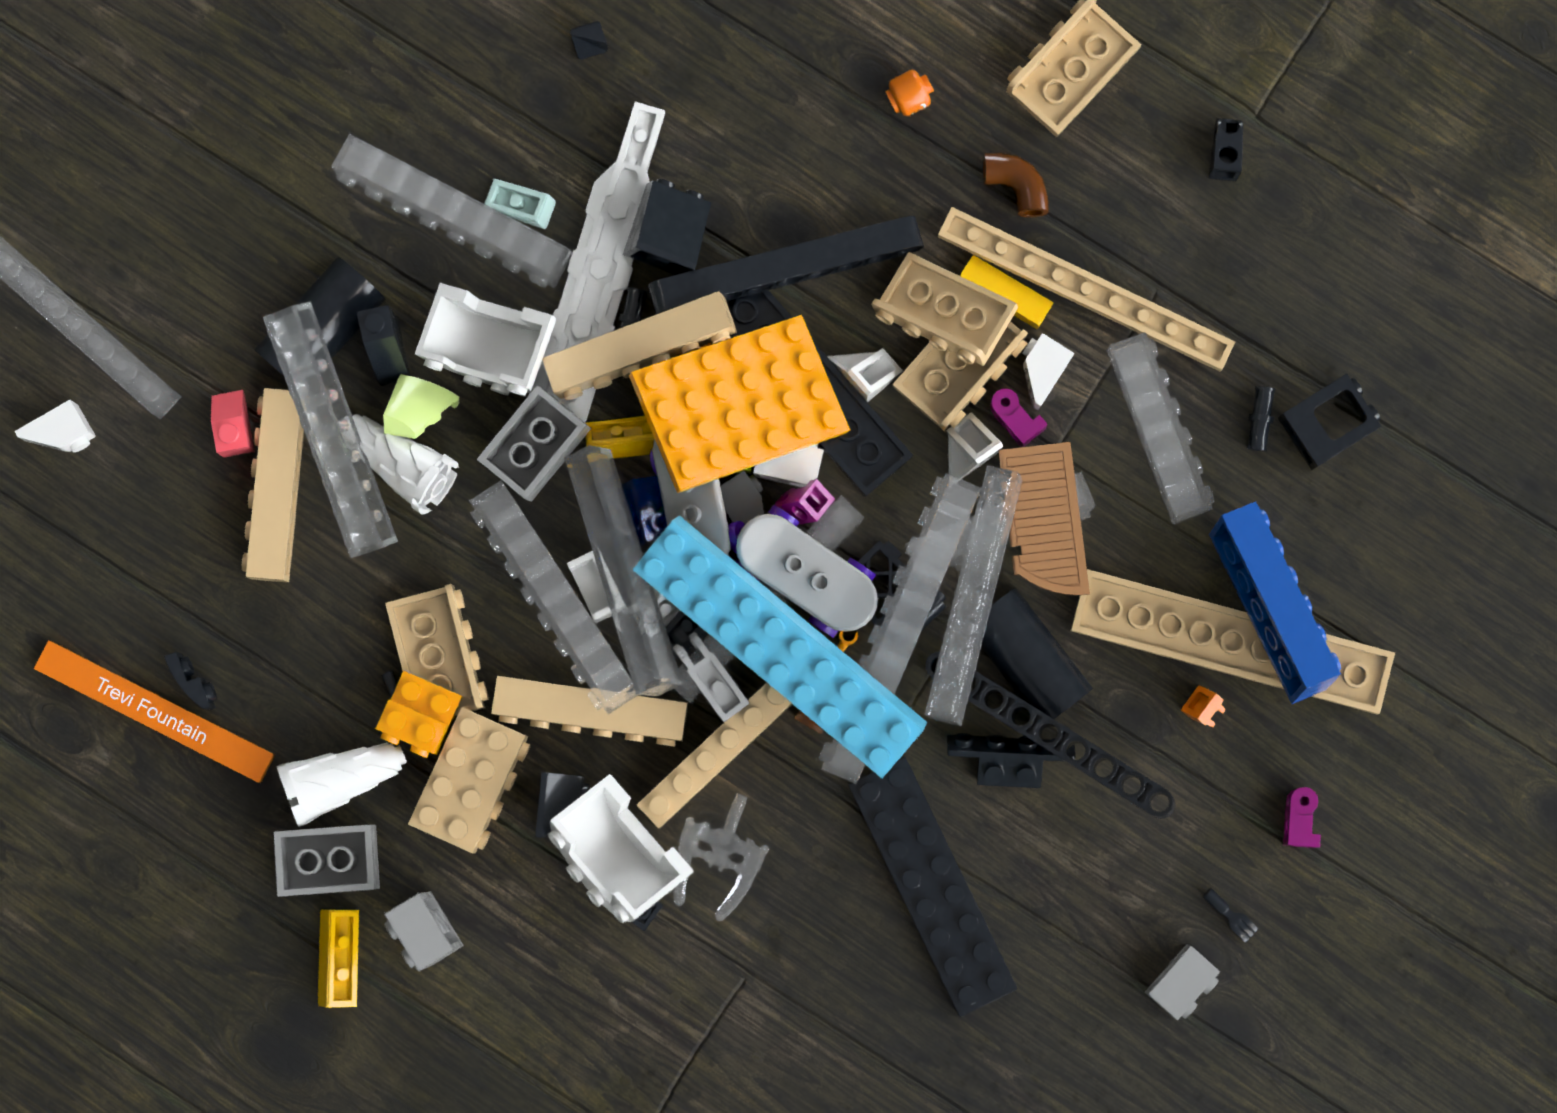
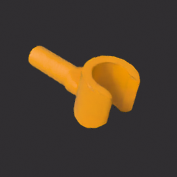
[837,631,858,652]

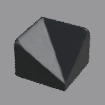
[570,21,608,60]

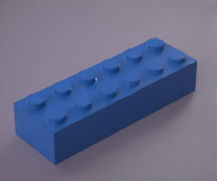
[1209,502,1341,704]

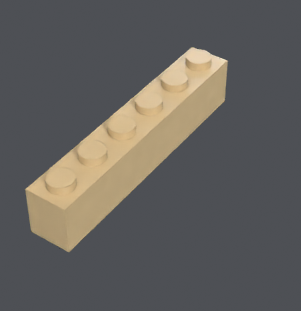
[542,291,737,400]
[242,388,307,583]
[491,676,688,747]
[637,683,792,828]

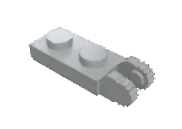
[673,632,750,722]

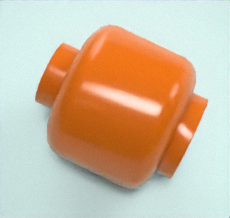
[885,69,934,116]

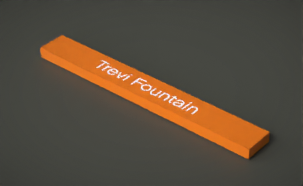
[34,640,275,783]

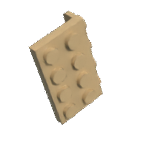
[1006,0,1141,137]
[871,252,1018,366]
[892,321,1028,431]
[385,584,489,717]
[408,707,530,853]

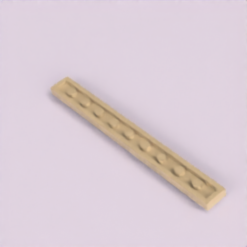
[938,207,1235,372]

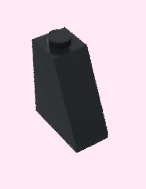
[357,305,410,386]

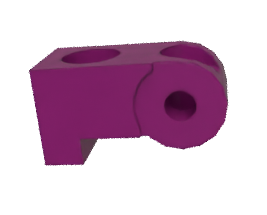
[990,389,1048,448]
[775,479,835,525]
[1283,787,1321,848]

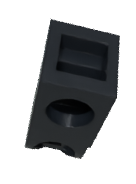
[1209,118,1243,181]

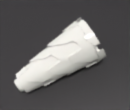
[339,414,459,514]
[276,743,406,827]

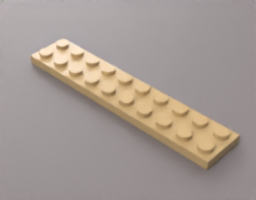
[1070,569,1395,715]

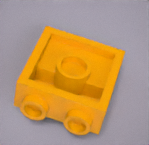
[376,671,463,758]

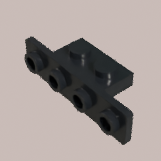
[947,733,1076,788]

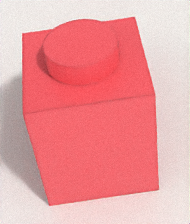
[211,390,255,458]

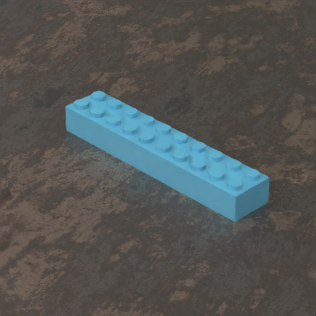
[632,515,927,778]

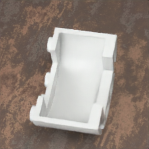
[415,283,556,396]
[548,774,694,923]

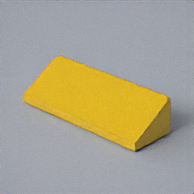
[960,255,1054,330]
[586,416,655,461]
[318,909,359,1008]

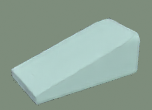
[483,178,556,229]

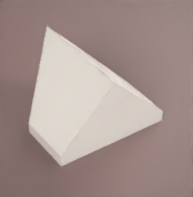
[827,348,903,402]
[946,412,1003,488]

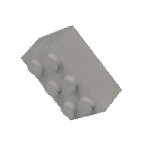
[477,385,591,502]
[274,825,380,897]
[385,891,464,971]

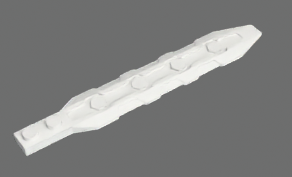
[528,102,665,423]

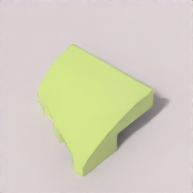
[383,374,459,439]

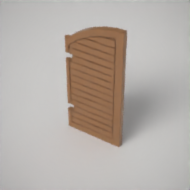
[998,442,1090,595]

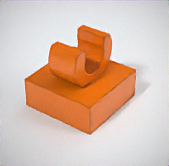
[1181,685,1225,727]

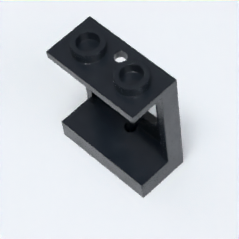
[1278,374,1382,470]

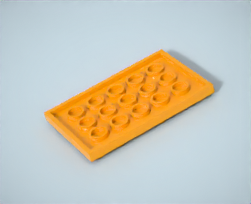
[629,315,850,493]

